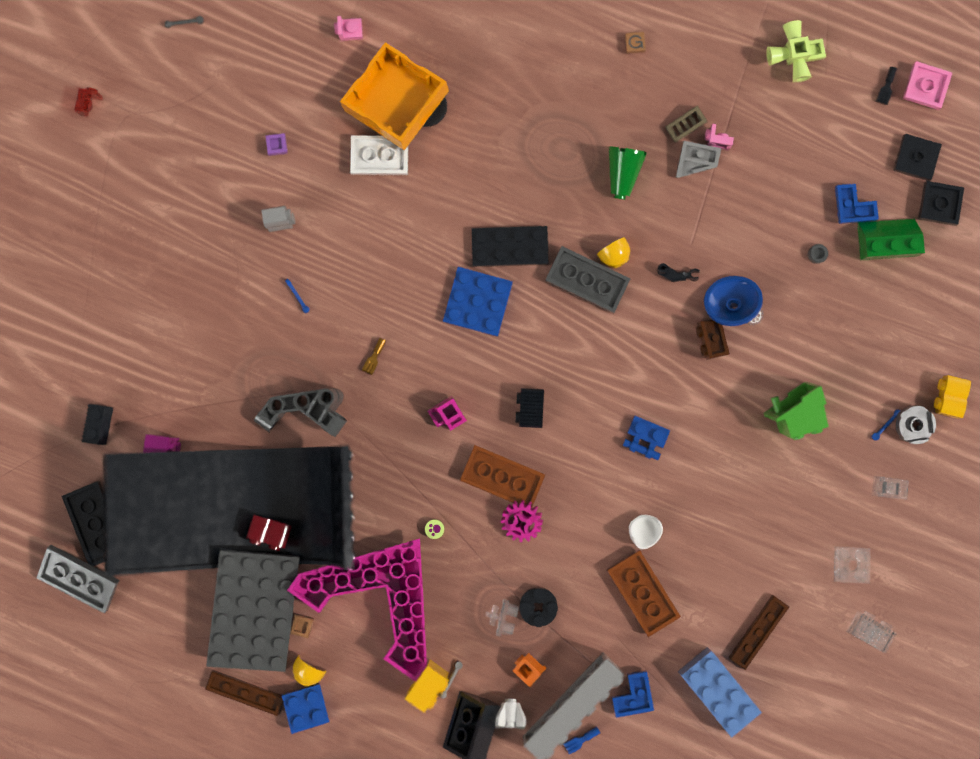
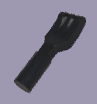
[876,67,897,105]

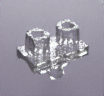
[485,598,519,637]

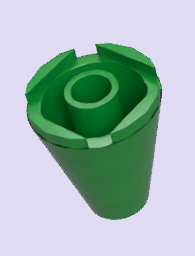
[609,146,647,200]

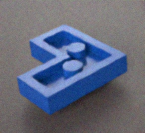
[835,184,879,224]
[612,670,654,718]

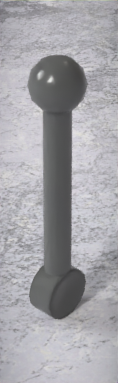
[164,16,204,28]

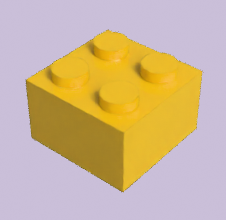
[405,659,449,713]

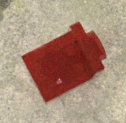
[74,87,103,117]

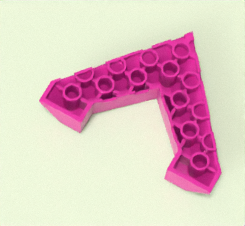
[287,538,427,682]

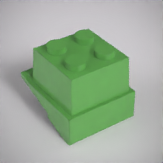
[763,382,829,440]

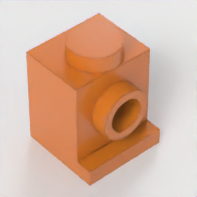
[513,653,547,687]

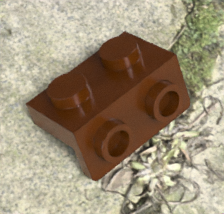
[696,319,730,360]

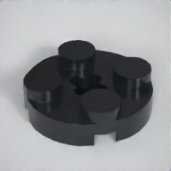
[519,587,558,627]

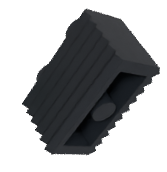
[515,388,544,428]
[81,404,113,445]

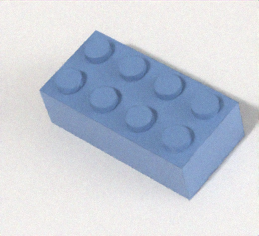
[678,647,762,738]

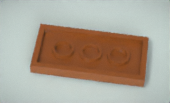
[460,445,545,507]
[607,550,681,637]

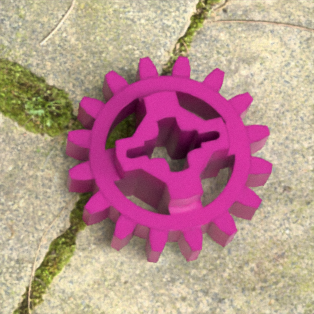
[501,500,543,542]

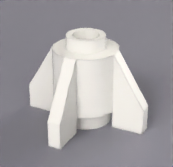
[495,699,526,730]

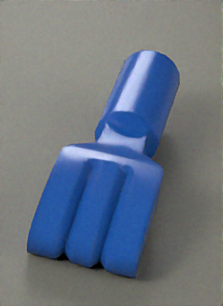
[563,727,601,755]

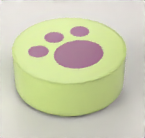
[425,519,444,539]

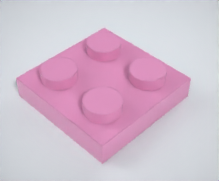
[903,61,952,110]

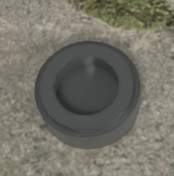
[808,244,828,264]

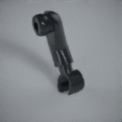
[657,263,700,282]

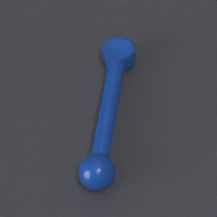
[285,279,310,313]
[871,409,901,441]

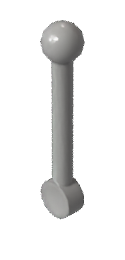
[439,661,463,699]

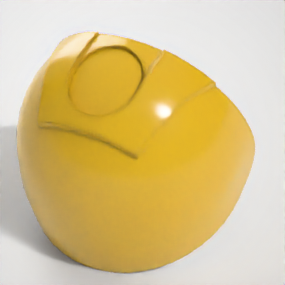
[597,237,630,268]
[293,655,327,686]

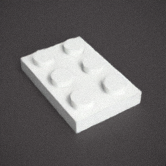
[350,136,408,175]

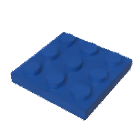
[443,267,513,337]

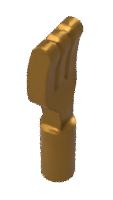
[362,338,386,375]

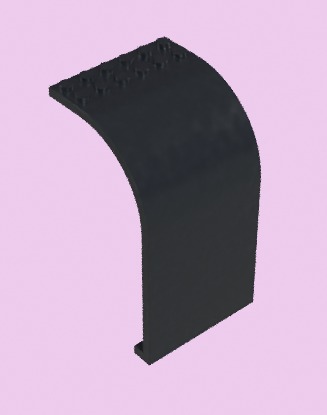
[103,445,355,577]

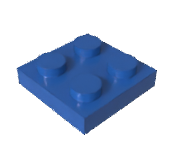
[282,683,329,734]

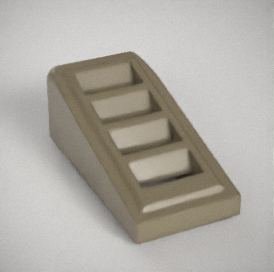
[665,105,708,143]

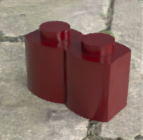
[246,514,292,551]

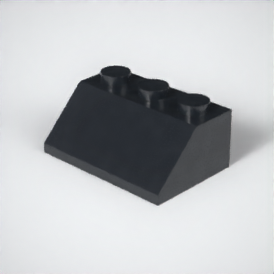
[443,691,501,759]

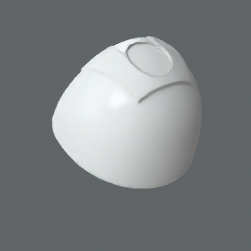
[629,515,663,549]

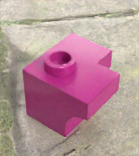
[427,396,467,431]

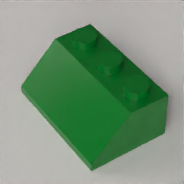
[857,219,925,261]

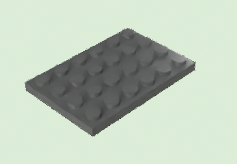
[206,549,299,672]

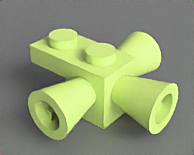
[766,20,826,82]

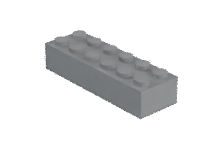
[523,652,624,759]

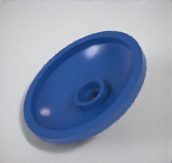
[704,276,763,326]

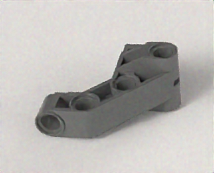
[254,388,347,437]

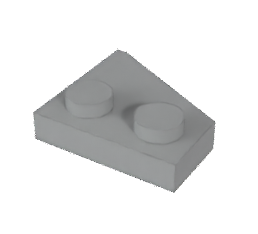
[675,141,721,178]

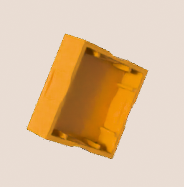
[340,42,449,150]

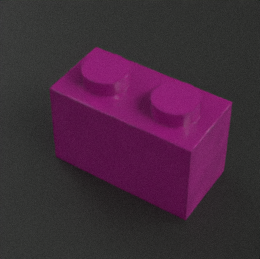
[143,434,181,453]

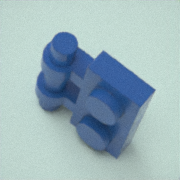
[622,416,670,460]

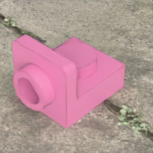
[334,16,363,41]
[705,124,734,150]

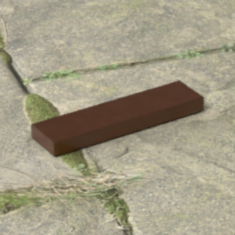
[728,595,789,670]
[205,670,283,716]

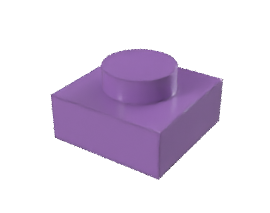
[266,133,288,156]

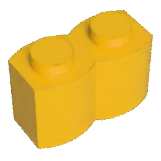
[934,375,971,419]

